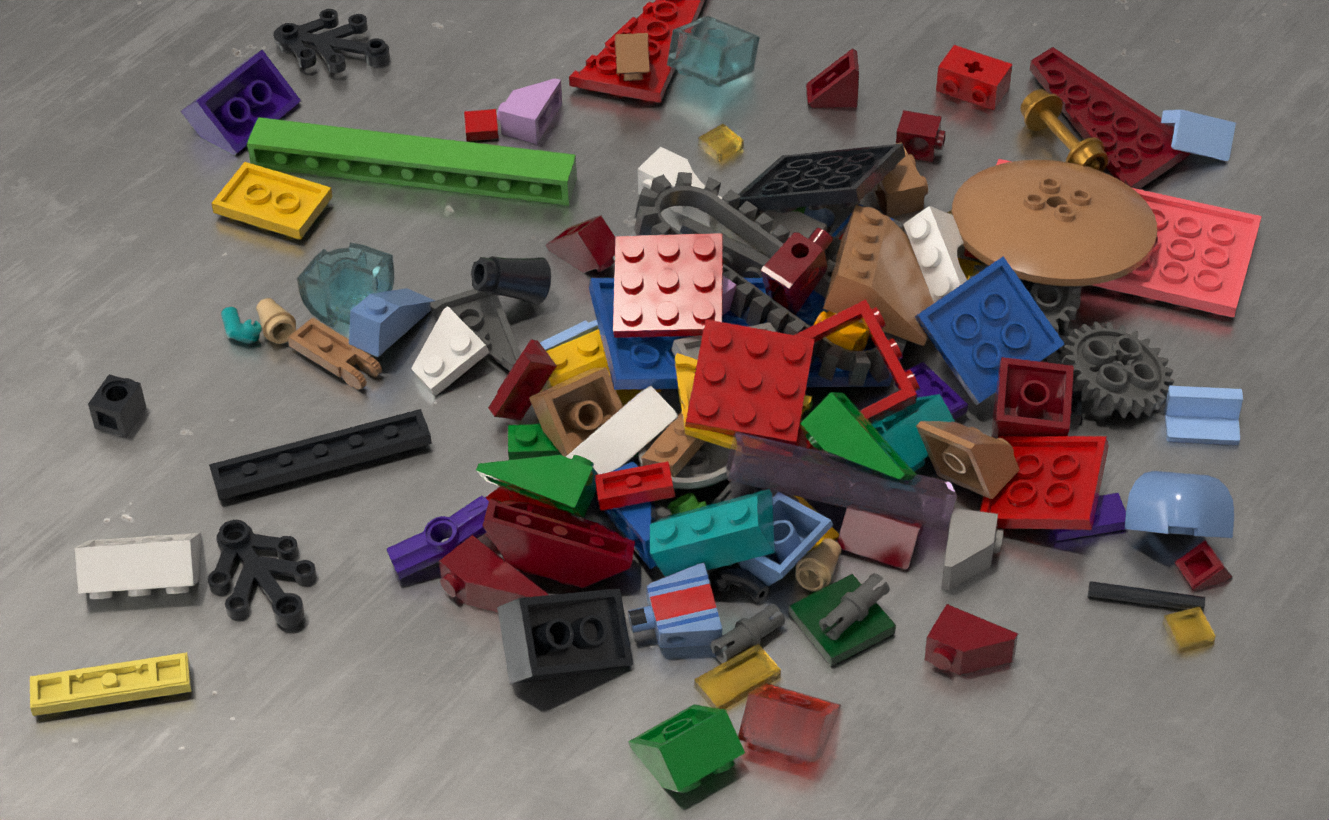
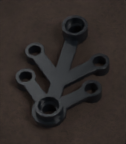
[273,9,390,73]
[208,519,317,628]

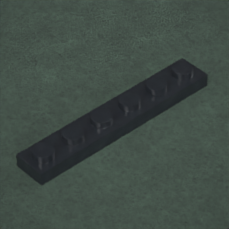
[209,409,432,500]

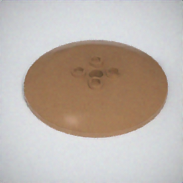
[951,160,1157,286]

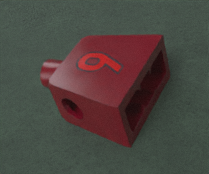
[761,227,833,315]

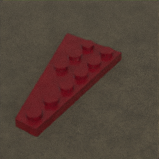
[1030,47,1191,189]

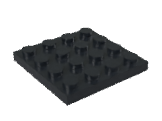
[738,143,906,215]

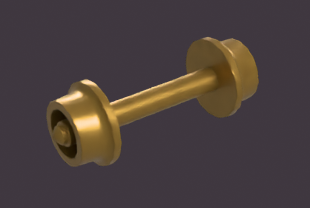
[1020,89,1109,172]

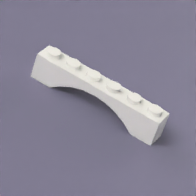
[637,147,827,252]

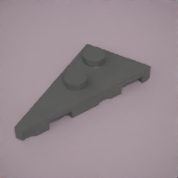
[430,289,521,371]

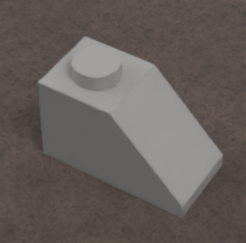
[941,508,1003,591]

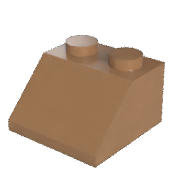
[529,367,623,457]
[916,421,1020,499]

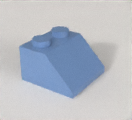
[738,492,833,586]

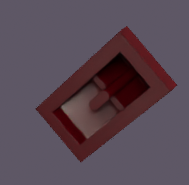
[806,48,859,108]

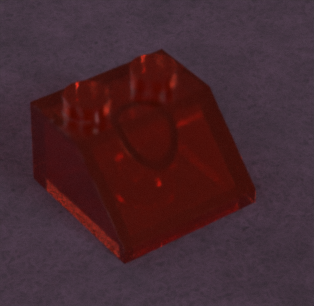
[738,683,841,765]

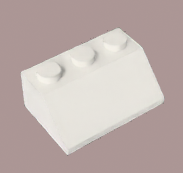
[75,532,201,599]

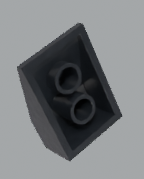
[497,588,634,684]

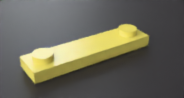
[30,652,192,716]

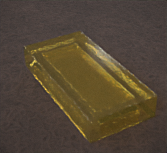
[694,644,781,709]

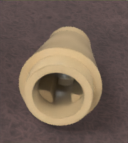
[256,298,296,344]
[796,539,841,591]

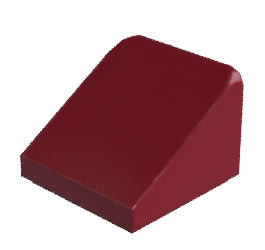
[1175,540,1233,591]

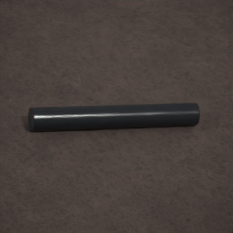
[1088,581,1205,612]

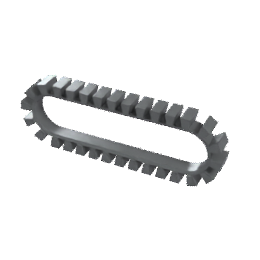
[634,172,907,386]

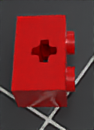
[936,45,1012,110]

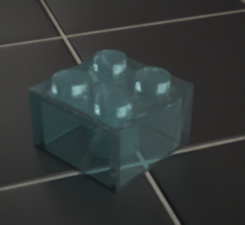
[667,16,760,87]

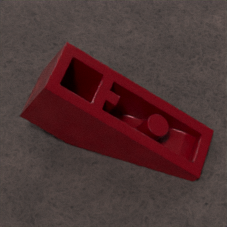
[439,535,549,612]

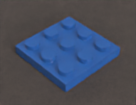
[915,256,1065,405]

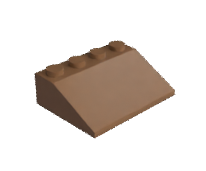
[823,205,934,346]

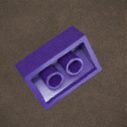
[180,50,301,155]

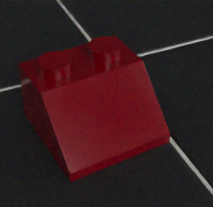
[991,357,1074,439]

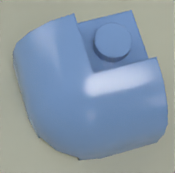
[1125,471,1234,538]

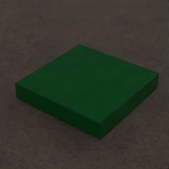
[788,574,896,666]

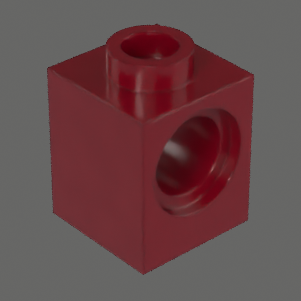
[896,110,946,162]

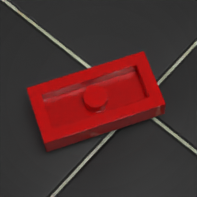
[595,461,675,511]

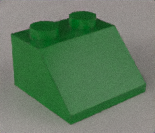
[628,704,745,793]

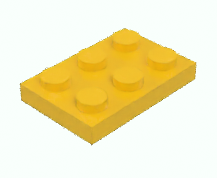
[211,162,333,240]

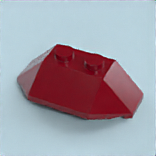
[482,499,635,588]

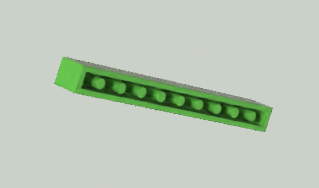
[247,117,577,206]

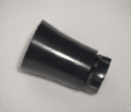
[471,256,551,305]

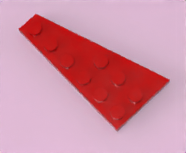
[569,0,705,103]

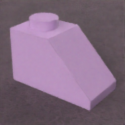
[497,78,562,144]

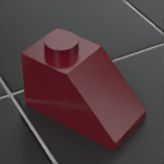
[545,215,616,273]
[924,604,1018,675]

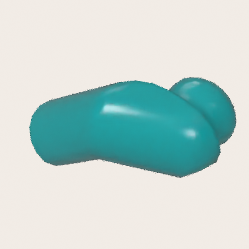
[221,307,262,344]

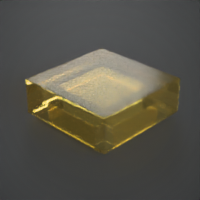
[698,124,744,162]
[1162,607,1216,653]

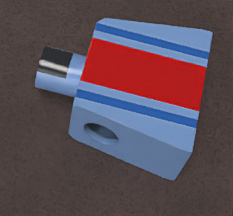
[628,563,722,648]

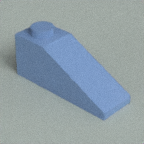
[349,288,435,357]

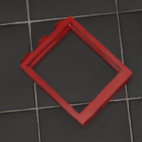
[791,299,920,461]

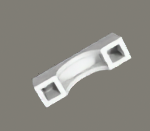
[903,206,967,303]

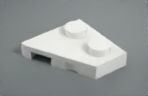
[411,306,490,396]

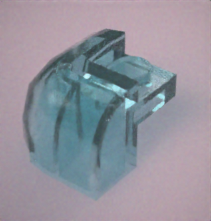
[297,242,394,328]

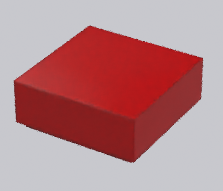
[464,109,499,141]

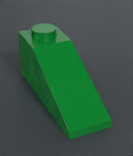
[800,392,917,480]
[476,455,598,518]

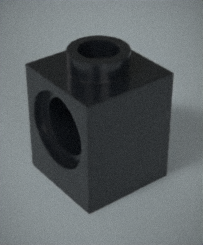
[88,374,146,437]

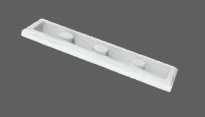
[566,385,678,474]

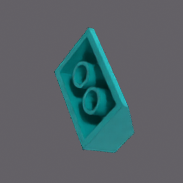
[824,394,955,492]
[650,489,775,577]

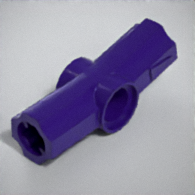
[386,495,489,579]

